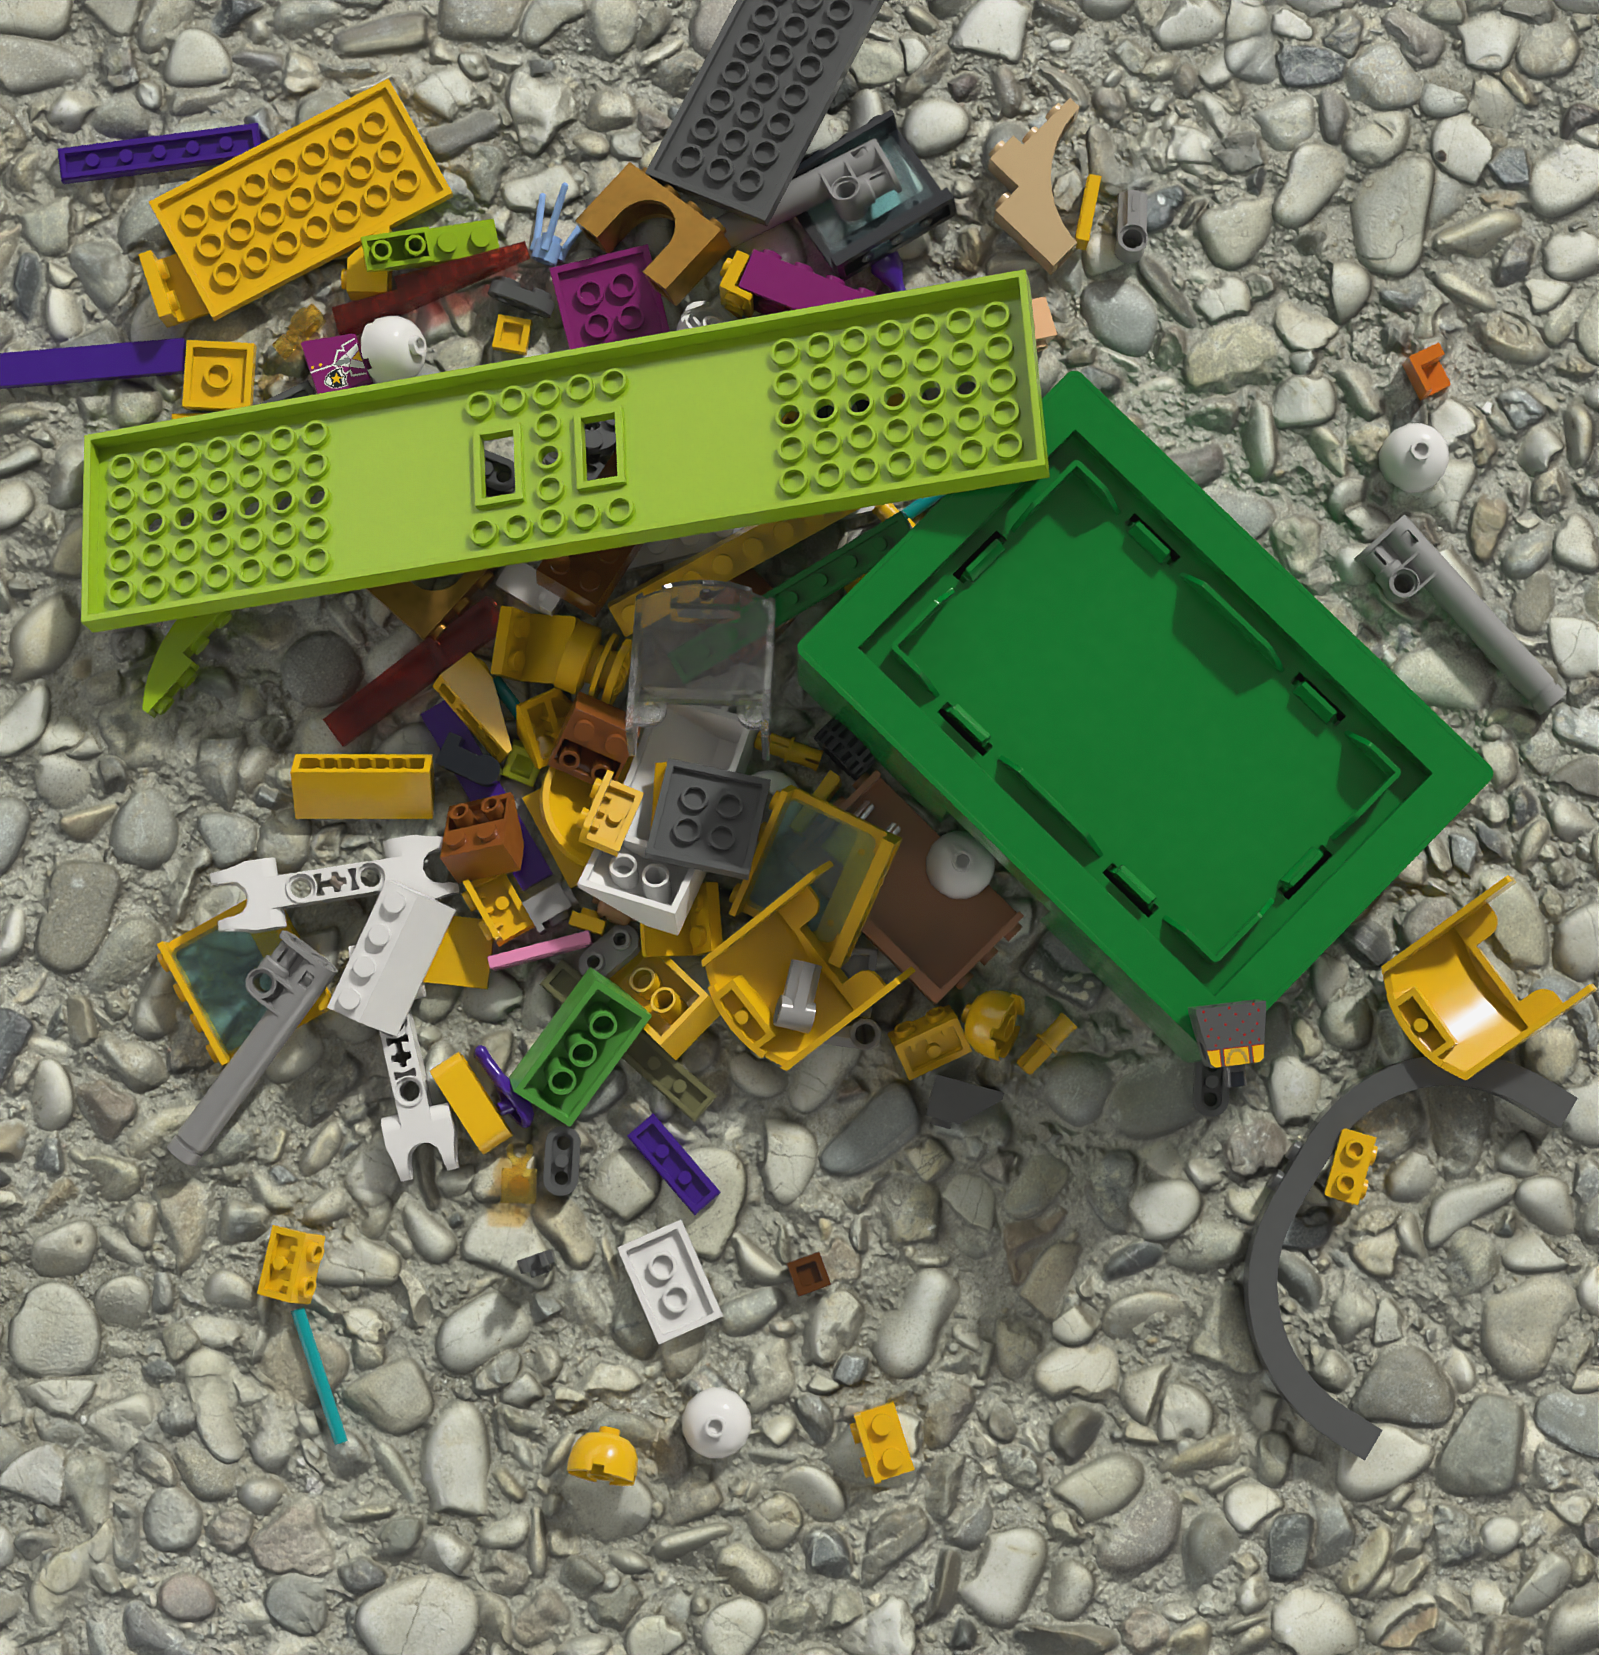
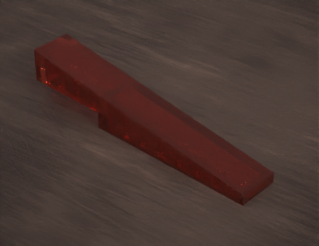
[332,241,530,336]
[323,596,500,747]

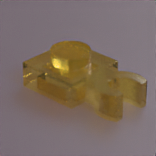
[272,303,327,360]
[500,1144,538,1204]

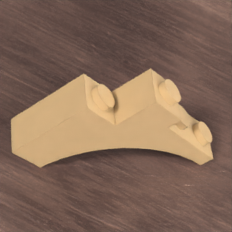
[988,98,1080,275]

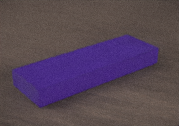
[627,1113,721,1215]

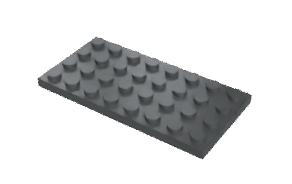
[645,0,885,227]

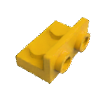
[887,1005,972,1081]
[257,1225,325,1304]
[849,1401,915,1485]

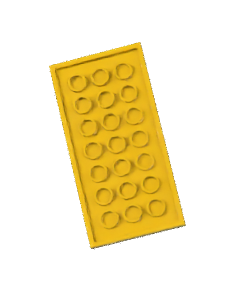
[149,78,453,321]

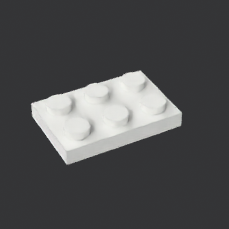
[617,1219,723,1345]

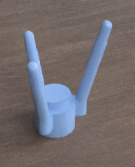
[529,182,582,267]

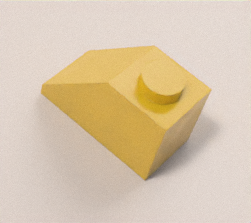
[341,226,393,301]

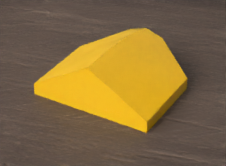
[516,688,573,769]

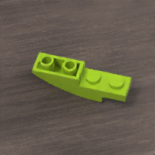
[360,218,500,272]
[142,610,232,718]

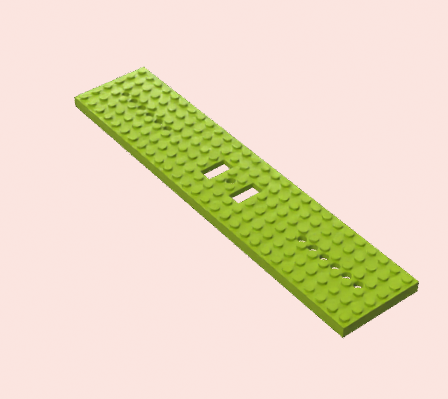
[81,269,1050,633]

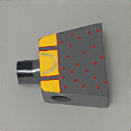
[1188,999,1266,1088]

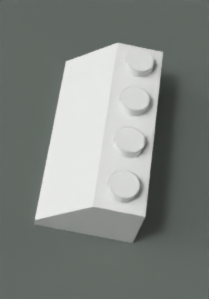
[327,879,456,1037]

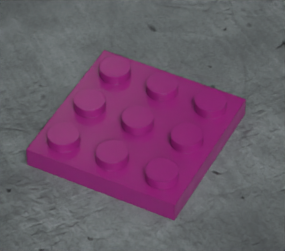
[549,244,670,349]

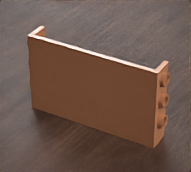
[789,770,1024,1006]

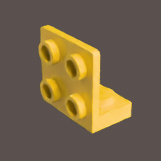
[138,250,210,328]
[490,606,580,684]
[640,882,723,957]

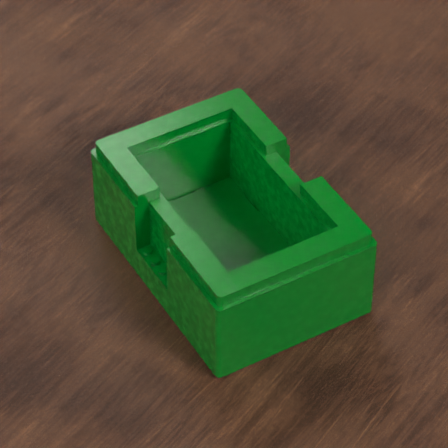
[797,371,1493,1063]

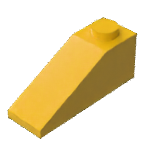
[433,652,512,763]

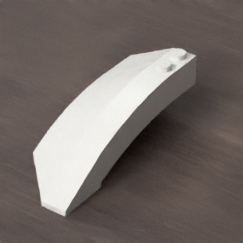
[577,662,775,936]

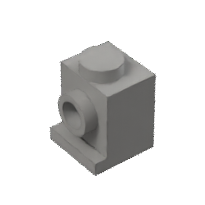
[522,882,579,935]

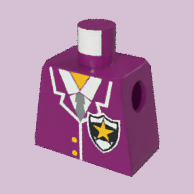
[301,334,374,394]

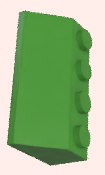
[509,967,652,1127]

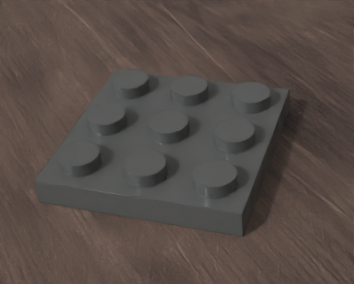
[645,758,771,880]

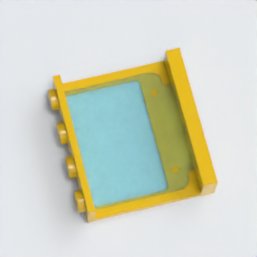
[729,785,903,968]
[156,899,332,1066]

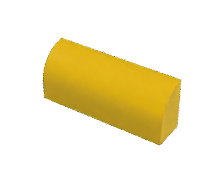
[290,754,435,819]

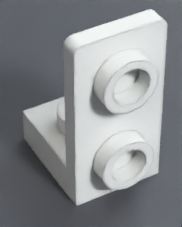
[496,563,565,616]

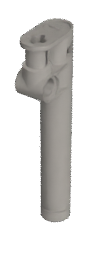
[663,138,902,250]
[1354,514,1566,715]
[167,930,338,1166]

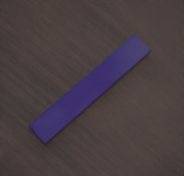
[57,123,262,185]
[0,338,186,389]
[420,700,553,892]

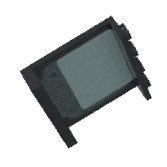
[792,110,957,281]

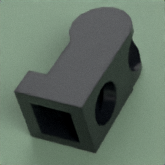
[435,732,503,787]

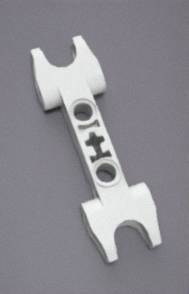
[210,835,459,933]
[348,945,459,1182]

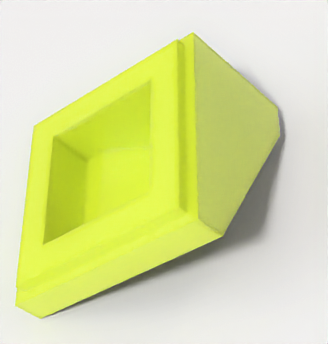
[502,738,540,787]

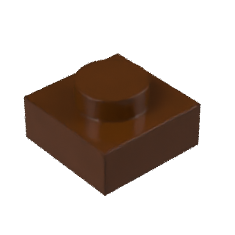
[787,1251,831,1297]

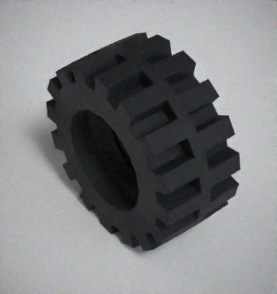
[814,718,876,780]

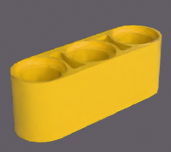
[430,1051,513,1155]

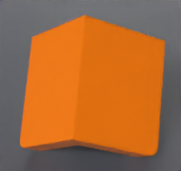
[1402,342,1451,401]

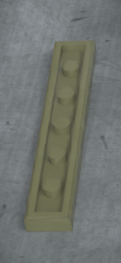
[539,959,717,1122]

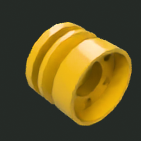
[554,620,635,705]

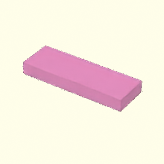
[487,930,594,971]

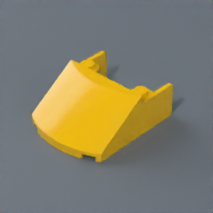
[701,860,916,1071]
[1381,875,1598,1080]

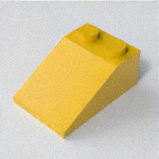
[610,947,720,1060]

